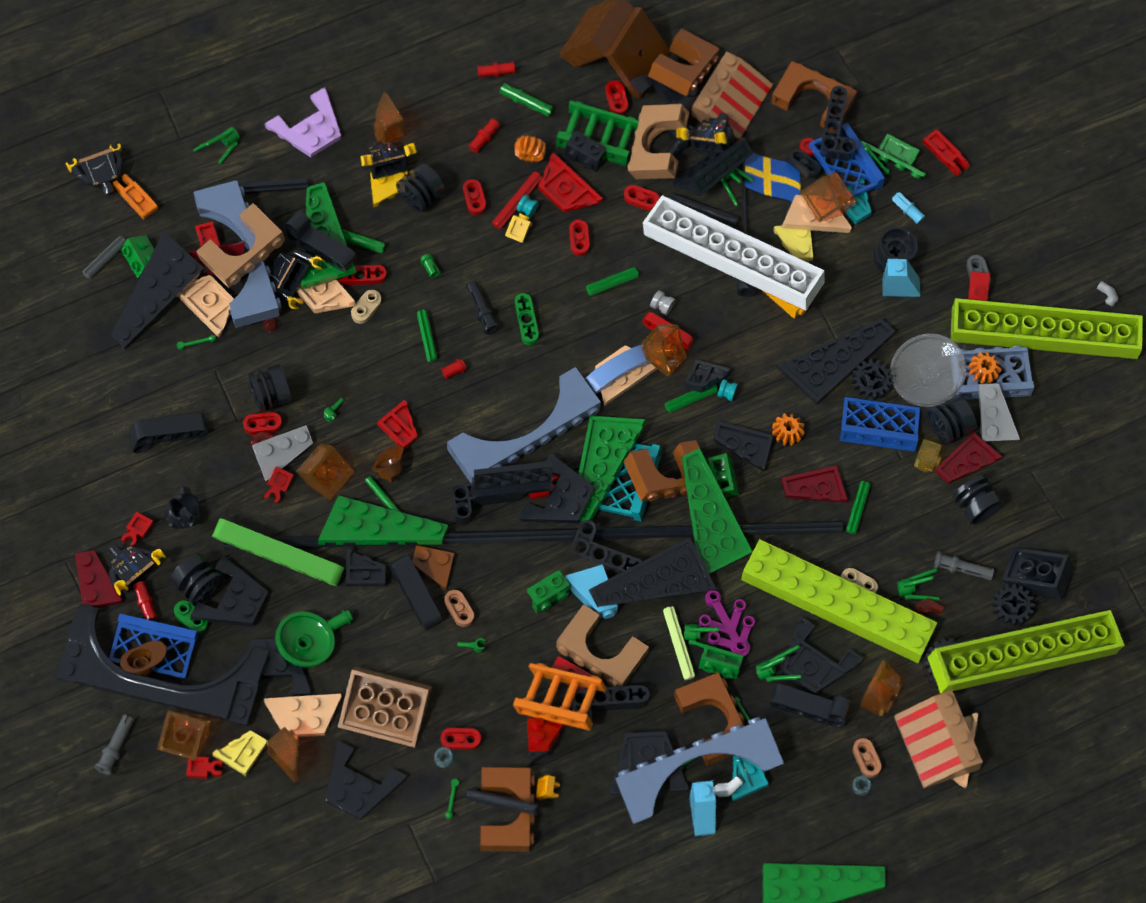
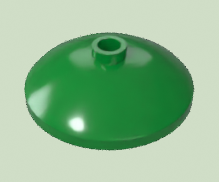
[275,612,335,667]

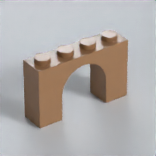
[628,104,689,179]
[196,203,285,288]
[556,604,649,687]

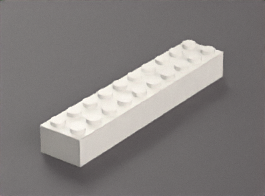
[643,196,825,310]

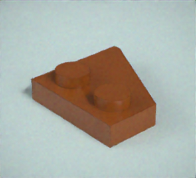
[412,545,454,590]

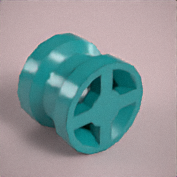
[517,195,539,218]
[717,379,738,401]

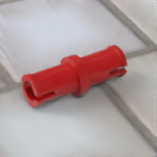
[478,62,515,78]
[468,119,500,153]
[133,581,157,621]

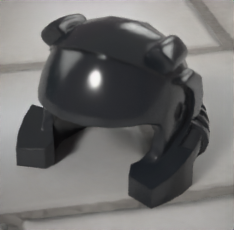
[165,487,202,529]

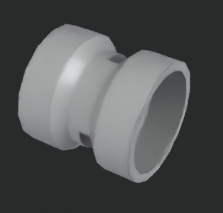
[650,290,676,316]

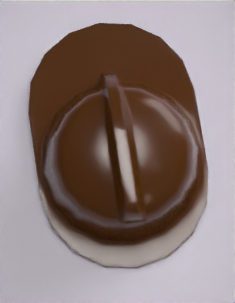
[372,446,404,483]
[120,641,166,677]

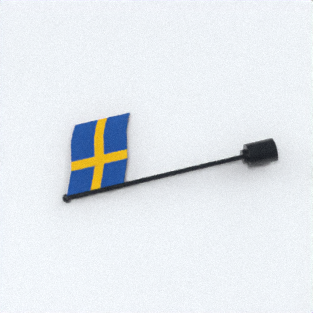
[737,153,800,297]

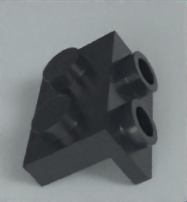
[565,131,606,172]

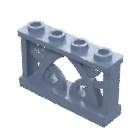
[951,346,1034,400]

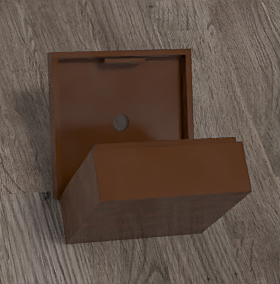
[559,0,670,98]

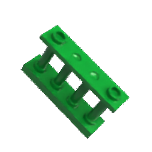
[556,101,639,166]

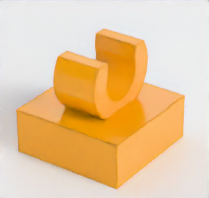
[535,775,560,800]

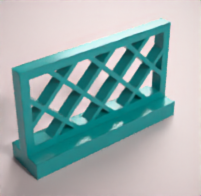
[598,443,662,521]

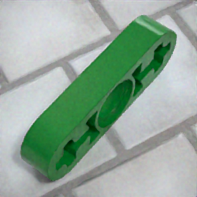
[515,293,539,346]

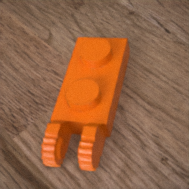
[113,174,158,220]

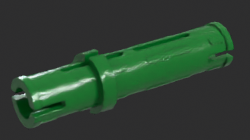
[500,83,553,117]

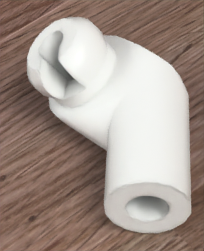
[714,776,743,797]

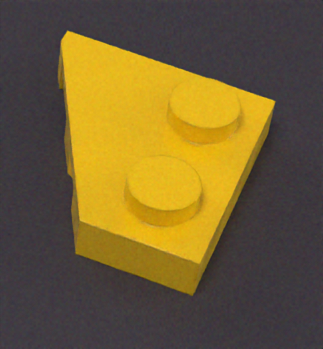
[370,169,408,207]

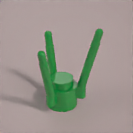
[193,127,240,164]
[720,168,753,206]
[897,568,940,601]
[684,624,720,648]
[756,645,802,682]

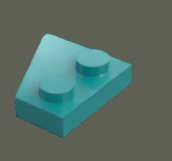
[833,178,871,224]
[732,756,769,801]

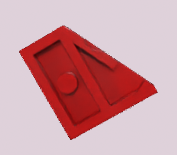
[528,718,566,751]

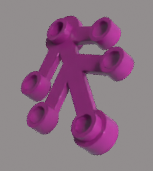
[699,590,755,657]

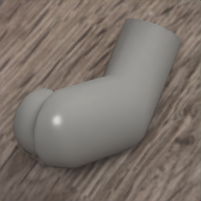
[1097,281,1119,306]

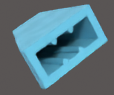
[882,259,920,297]
[565,565,618,619]
[689,781,716,836]

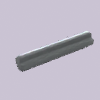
[83,236,126,279]

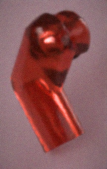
[263,309,282,332]
[250,431,276,447]
[915,598,945,615]

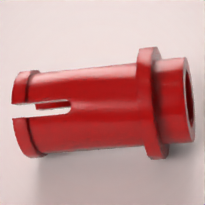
[441,359,467,379]

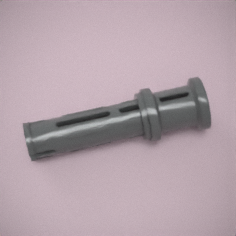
[934,551,994,581]
[95,715,135,775]

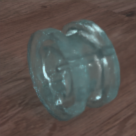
[435,747,452,767]
[852,776,871,796]

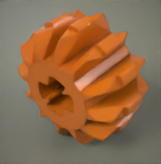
[515,135,546,163]
[968,352,1001,384]
[772,413,804,446]

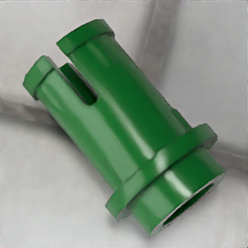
[420,254,441,278]
[327,610,353,631]

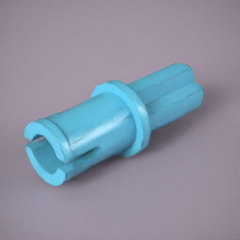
[892,192,925,224]

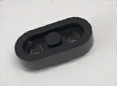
[787,149,821,178]

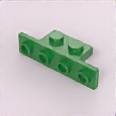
[861,134,927,179]

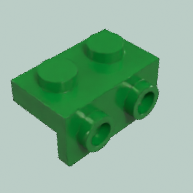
[121,235,154,278]
[527,570,570,613]
[699,645,743,679]

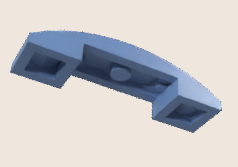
[585,343,659,394]

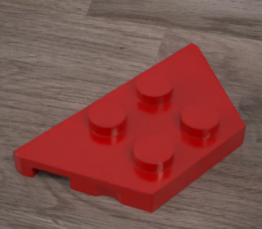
[538,153,603,213]

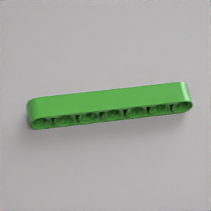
[212,518,344,586]

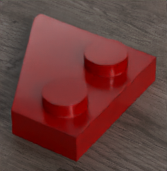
[377,400,417,451]

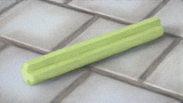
[663,607,695,680]

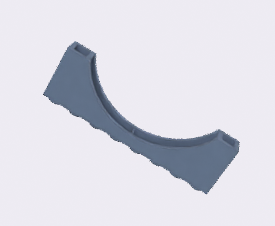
[194,180,281,328]
[447,367,601,483]
[615,717,784,824]

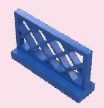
[808,123,884,201]
[839,397,920,452]
[109,614,199,679]

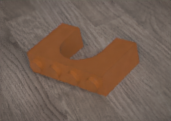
[648,29,719,96]
[771,61,857,132]
[624,440,699,501]
[674,673,744,766]
[480,767,534,852]

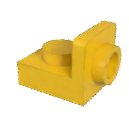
[505,213,533,243]

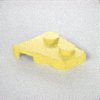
[774,226,813,261]
[213,731,268,776]

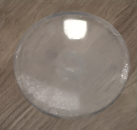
[890,334,966,407]

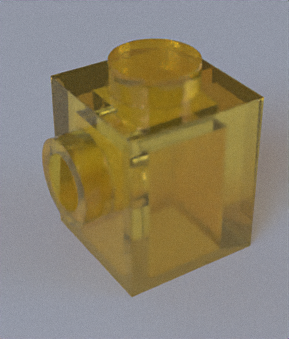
[914,439,942,472]

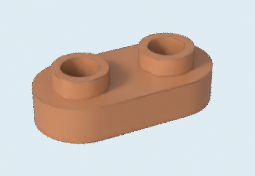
[445,590,474,627]
[853,738,881,778]

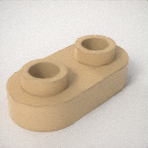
[351,290,381,324]
[841,568,878,594]

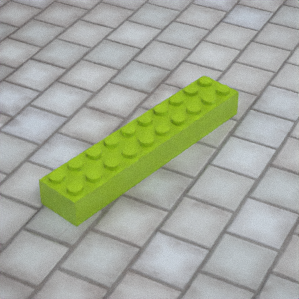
[951,298,1142,359]
[741,539,937,663]
[927,610,1125,694]

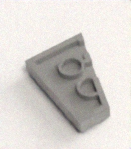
[978,384,1020,441]
[252,425,313,481]

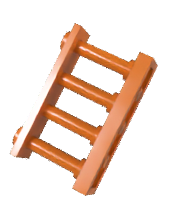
[513,663,607,731]

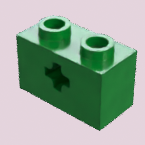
[708,453,739,499]

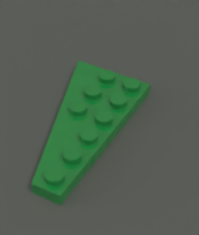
[301,182,356,290]
[578,416,647,524]
[682,448,752,574]
[318,495,448,545]
[763,863,885,903]

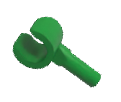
[324,398,344,422]
[457,638,486,653]

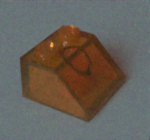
[374,92,404,144]
[800,172,856,222]
[641,324,686,376]
[296,443,354,500]
[861,660,902,717]
[157,710,212,760]
[266,727,300,783]

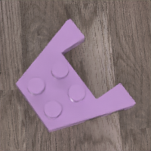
[265,88,341,157]

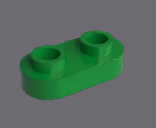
[174,601,208,634]

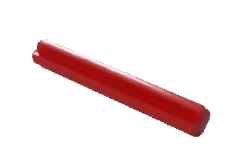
[492,172,542,229]

